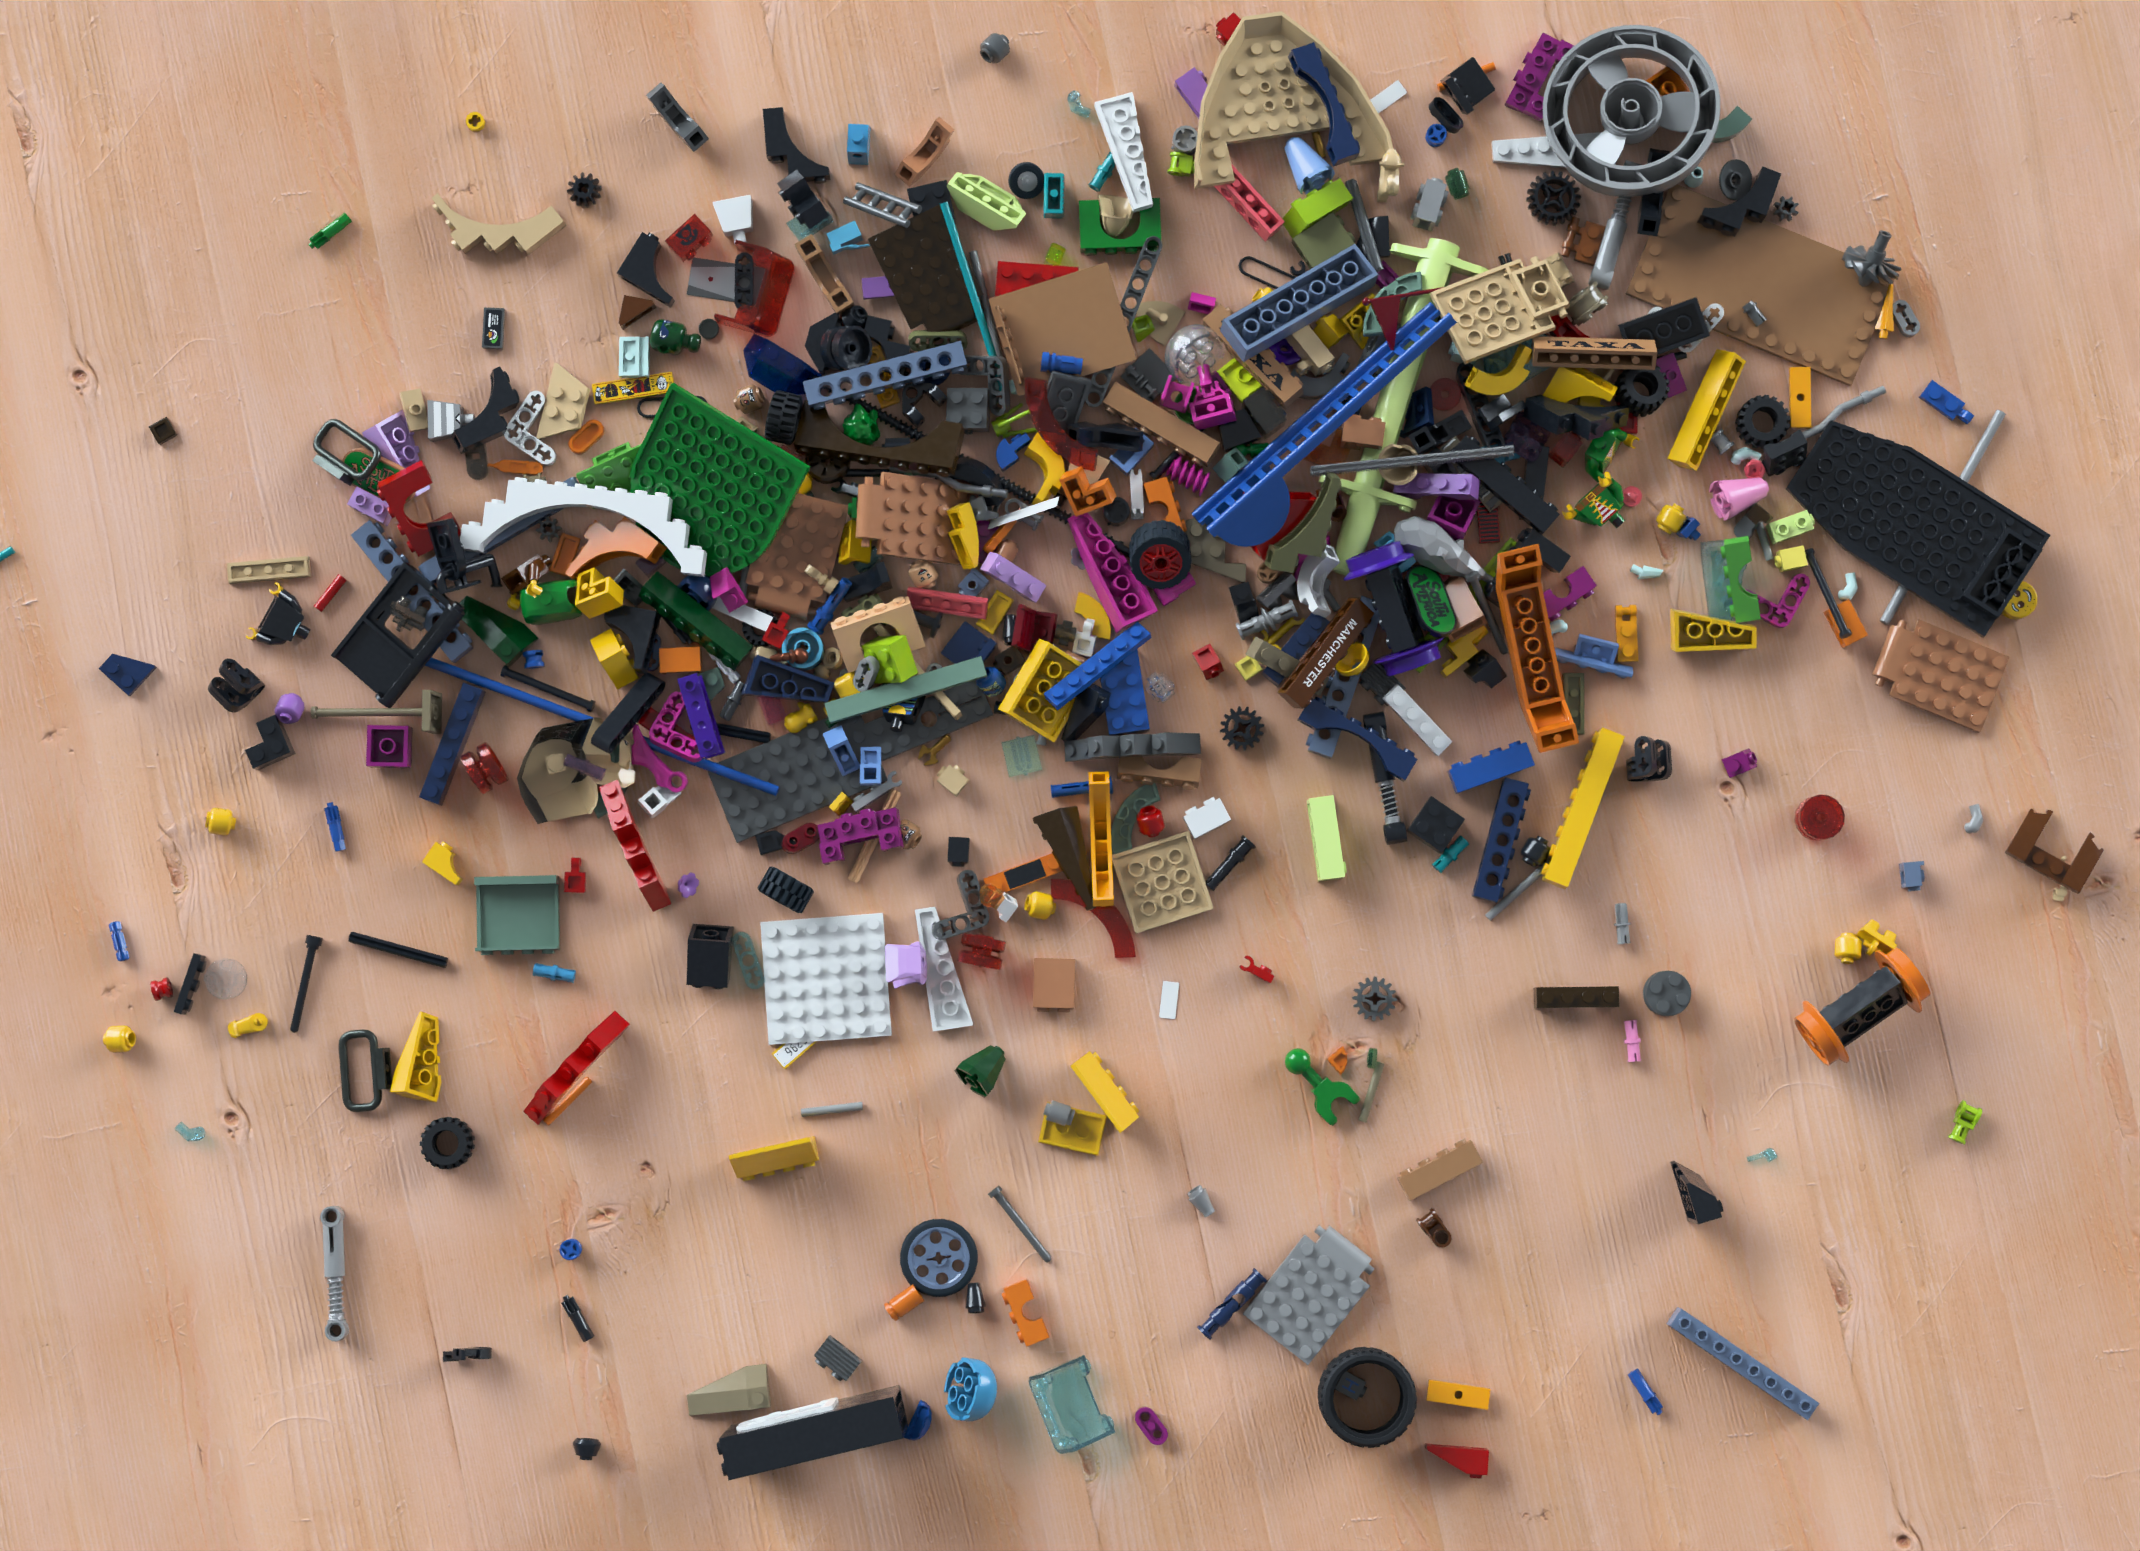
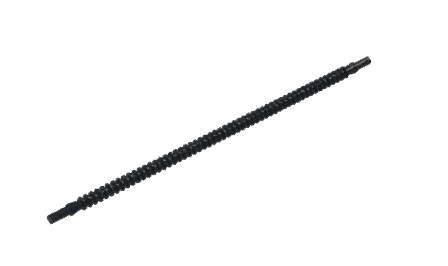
[801,368,1130,557]

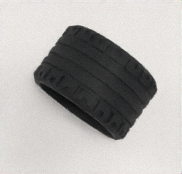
[1317,1347,1417,1448]

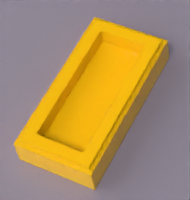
[976,590,1014,635]

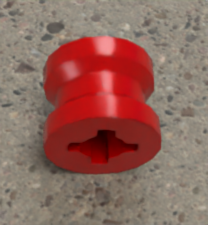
[150,977,173,1001]

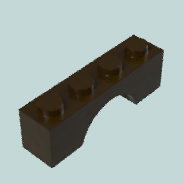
[1533,986,1619,1008]

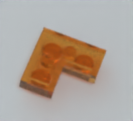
[1303,428,1351,474]

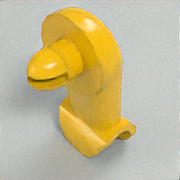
[228,1013,268,1038]

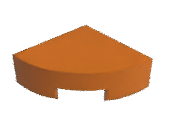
[1327,1046,1347,1075]

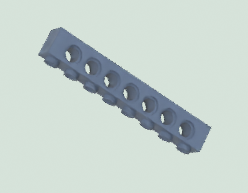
[803,341,967,410]
[351,520,473,663]
[1306,596,1380,759]
[1666,1307,1819,1420]

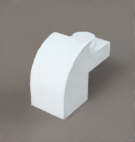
[638,783,681,819]

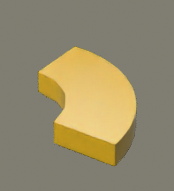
[1074,592,1111,640]

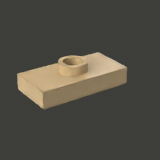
[400,388,428,433]

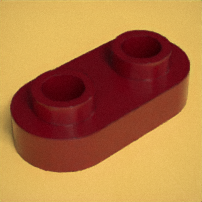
[782,823,819,854]

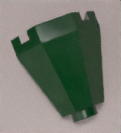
[954,1045,1006,1098]

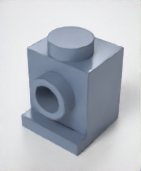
[958,568,989,597]
[1899,861,1925,891]

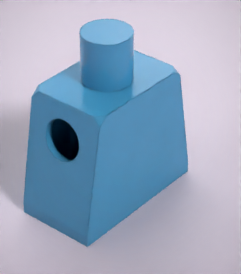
[847,124,871,165]

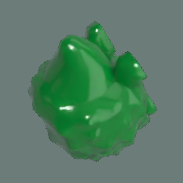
[842,404,880,446]

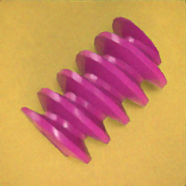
[1165,456,1210,496]

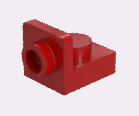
[1192,644,1224,680]

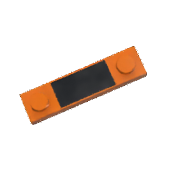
[983,853,1063,898]

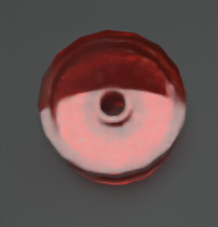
[461,742,509,795]
[1794,795,1845,841]
[957,933,1006,970]

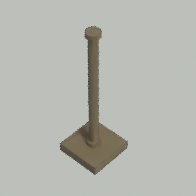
[311,690,442,734]

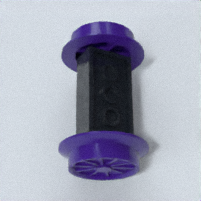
[1343,541,1444,676]

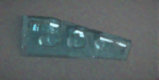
[1700,540,1747,621]

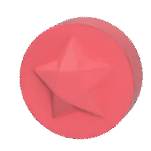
[1744,459,1765,478]
[1623,486,1642,507]

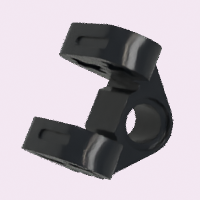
[902,383,947,428]
[208,658,265,712]
[1626,736,1672,782]

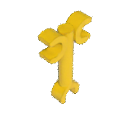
[1253,611,1305,650]

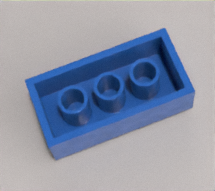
[1100,650,1150,736]

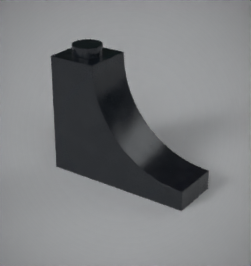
[617,232,675,308]
[843,561,893,603]
[604,605,661,675]

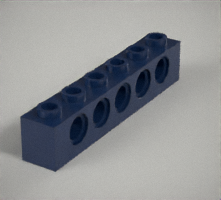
[1472,777,1531,903]

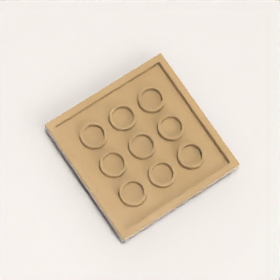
[1112,831,1214,934]

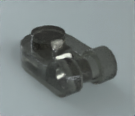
[465,444,488,480]

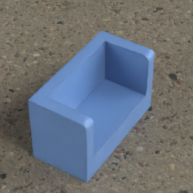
[1109,428,1154,476]

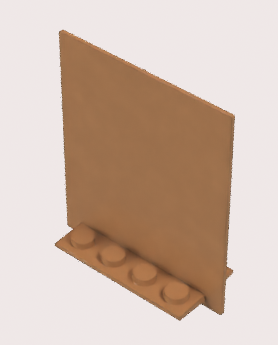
[989,262,1136,396]

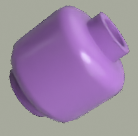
[275,693,305,724]

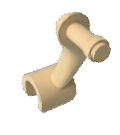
[2053,856,2067,901]

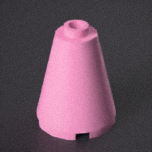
[1709,478,1769,521]

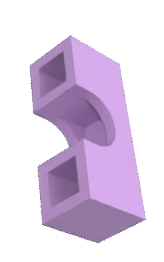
[980,552,1047,603]

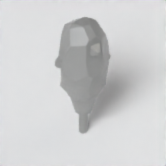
[1394,516,1494,583]

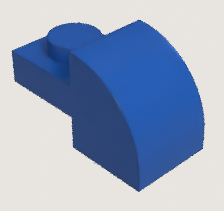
[996,433,1031,472]

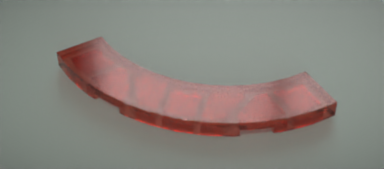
[1025,377,1098,471]
[1051,879,1136,958]

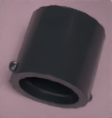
[1103,497,1130,526]

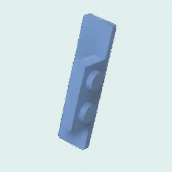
[1554,634,1633,678]

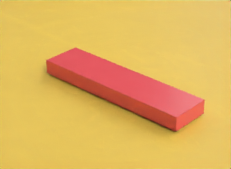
[907,587,988,620]

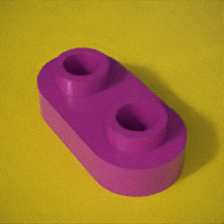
[1135,1407,1168,1445]

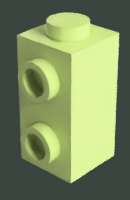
[1765,510,1815,545]

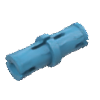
[533,963,576,983]

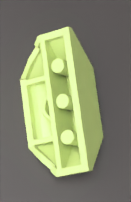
[947,172,1026,231]

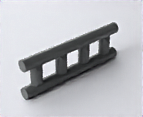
[843,182,922,228]

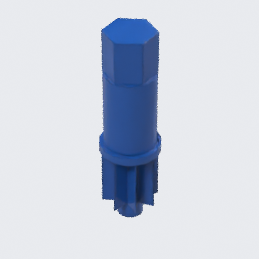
[324,802,346,852]
[1628,1368,1663,1415]

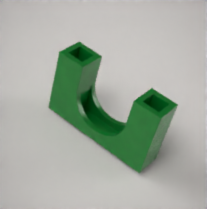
[1079,198,1161,256]

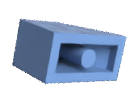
[823,725,860,776]

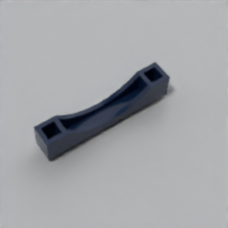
[1288,42,1360,167]
[1297,697,1418,782]

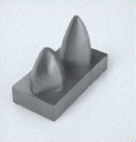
[1256,572,1299,610]

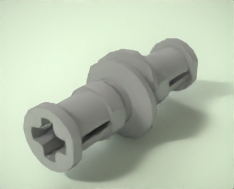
[1236,600,1299,640]

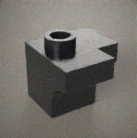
[1464,649,1507,689]

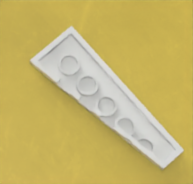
[1491,132,1616,168]
[915,907,973,1031]

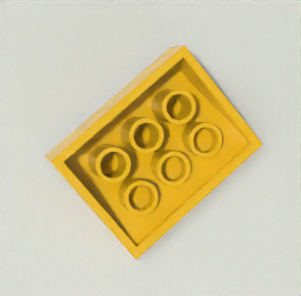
[998,639,1082,743]
[1070,1051,1139,1133]
[728,1136,819,1181]

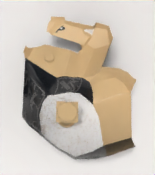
[517,717,636,824]

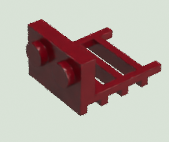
[1011,604,1058,652]

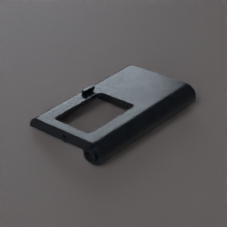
[331,562,465,708]

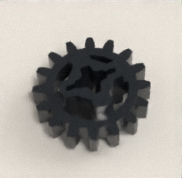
[1220,706,1264,751]

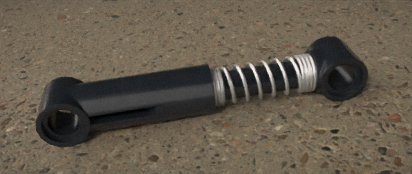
[1363,711,1407,845]

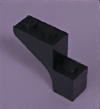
[865,315,913,389]
[1066,421,1143,452]

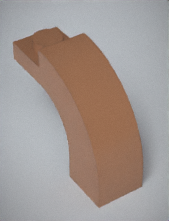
[895,117,955,187]

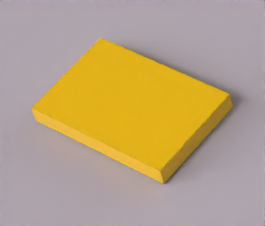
[1038,1102,1107,1156]

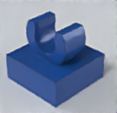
[1676,516,1701,541]

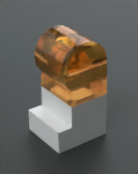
[979,884,1018,922]

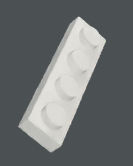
[1382,684,1452,756]

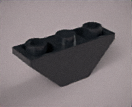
[805,313,842,375]

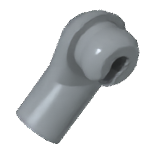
[1964,804,1983,834]

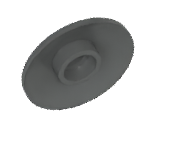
[1719,159,1752,200]

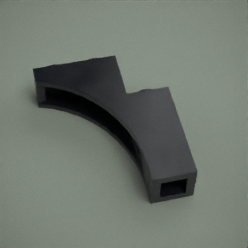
[763,107,831,184]
[1637,148,1670,237]
[1697,166,1781,237]
[451,366,519,454]

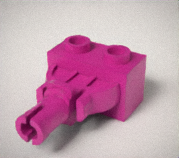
[1189,364,1237,430]

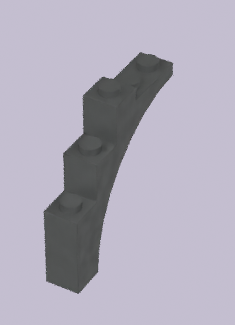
[1064,732,1201,762]

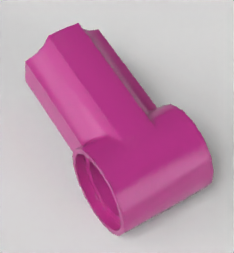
[1153,572,1196,606]

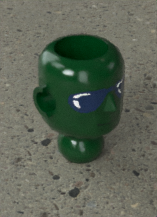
[650,319,701,355]

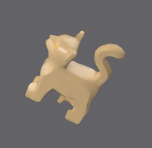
[1377,149,1405,202]

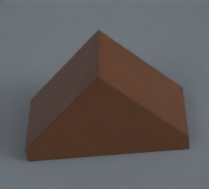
[618,295,657,330]

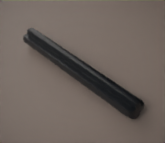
[348,932,448,968]

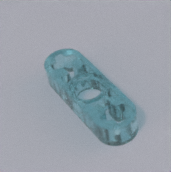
[732,932,764,989]

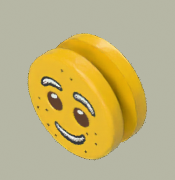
[2001,581,2037,620]

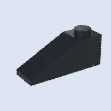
[1061,684,1111,741]

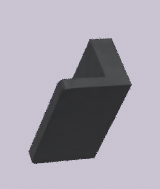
[1478,394,1527,430]

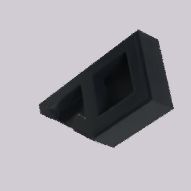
[755,830,796,855]

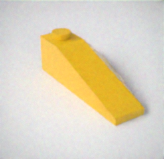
[390,1012,441,1102]

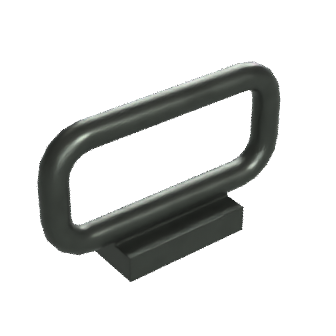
[312,419,381,486]
[338,1029,392,1112]

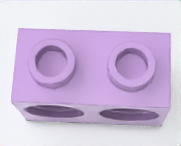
[347,486,392,526]

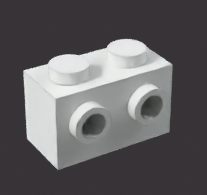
[1183,797,1231,839]

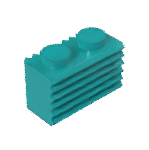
[1044,173,1065,219]

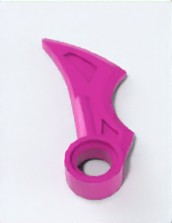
[631,724,688,792]

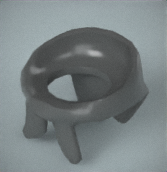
[969,495,1000,521]

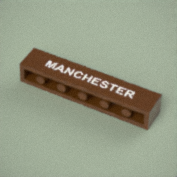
[1277,598,1375,709]

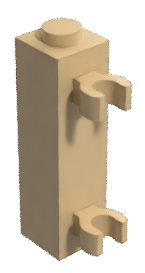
[1285,325,1335,377]

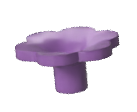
[678,873,699,898]

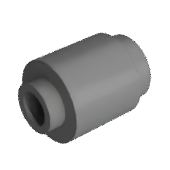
[1043,1100,1075,1126]

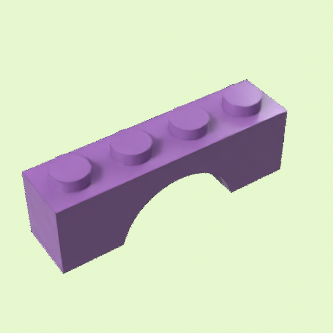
[1393,473,1480,500]

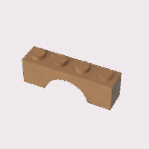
[794,234,855,316]
[1117,756,1202,790]

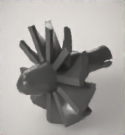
[1842,230,1901,287]

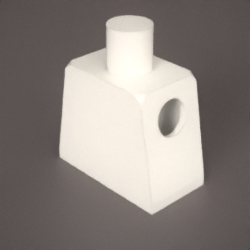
[713,195,753,245]

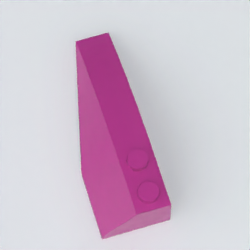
[1067,512,1158,633]

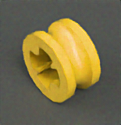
[466,112,485,132]

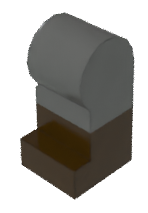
[1734,503,1773,539]

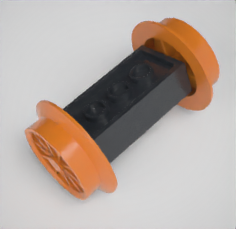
[1794,948,1931,1066]

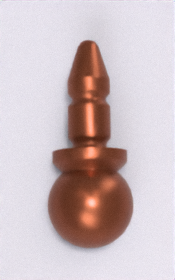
[770,648,808,664]

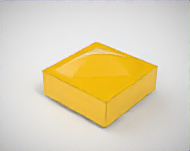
[829,792,853,816]

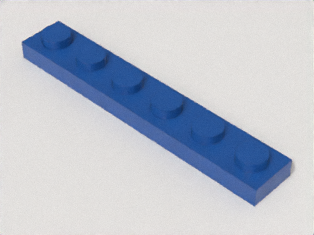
[1044,621,1151,710]

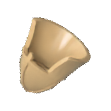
[1098,194,1134,238]
[1378,444,1418,485]

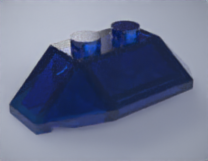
[743,334,823,395]

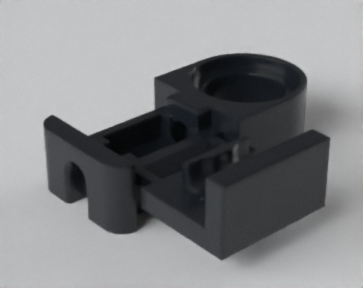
[443,1347,492,1362]

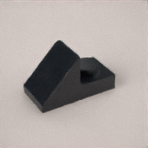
[1229,582,1259,624]

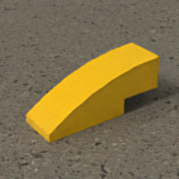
[946,502,979,570]

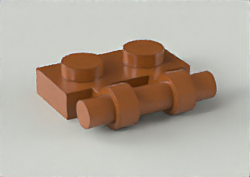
[1561,217,1606,266]

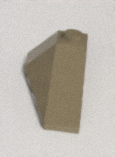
[687,1364,771,1416]

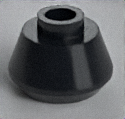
[842,305,868,329]
[573,1438,601,1460]

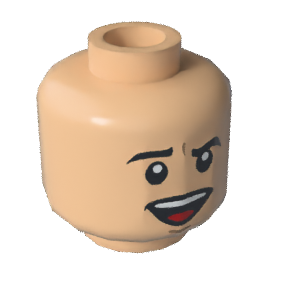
[908,560,939,589]

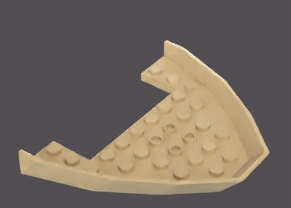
[1194,11,1393,189]

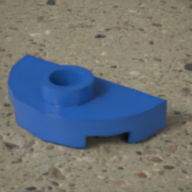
[903,1400,932,1441]

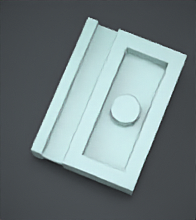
[619,336,650,378]

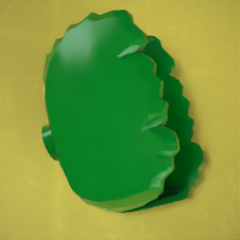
[520,580,582,625]

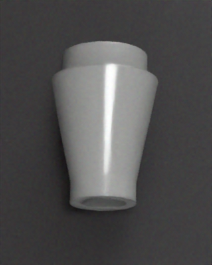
[1187,1185,1215,1217]

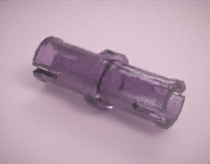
[563,753,606,781]

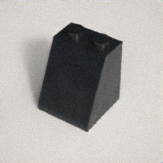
[686,924,734,989]

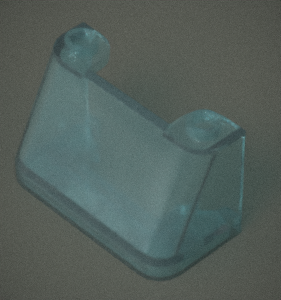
[1029,1355,1115,1454]

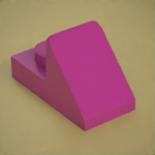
[710,567,748,613]

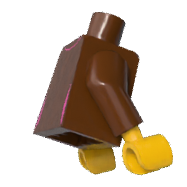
[501,554,551,610]

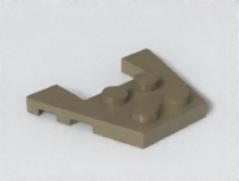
[1186,518,1246,583]

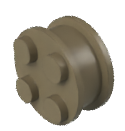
[1566,282,1609,326]

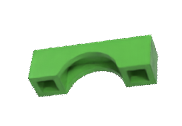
[1720,536,1761,623]

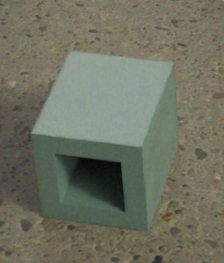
[1212,447,1249,483]

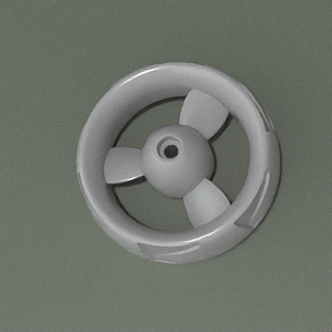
[1543,25,1720,196]

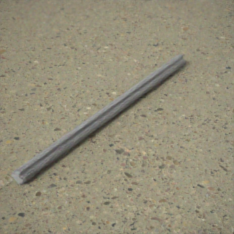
[1310,445,1514,477]

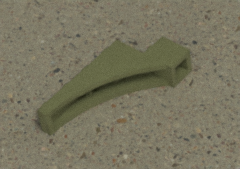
[1264,472,1341,573]

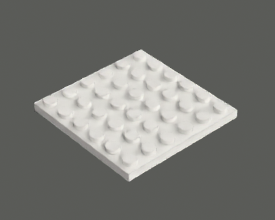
[760,913,892,1045]

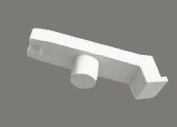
[1130,469,1144,520]

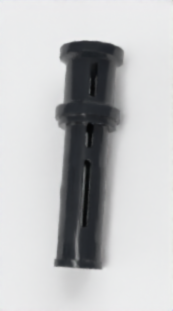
[1205,835,1256,891]

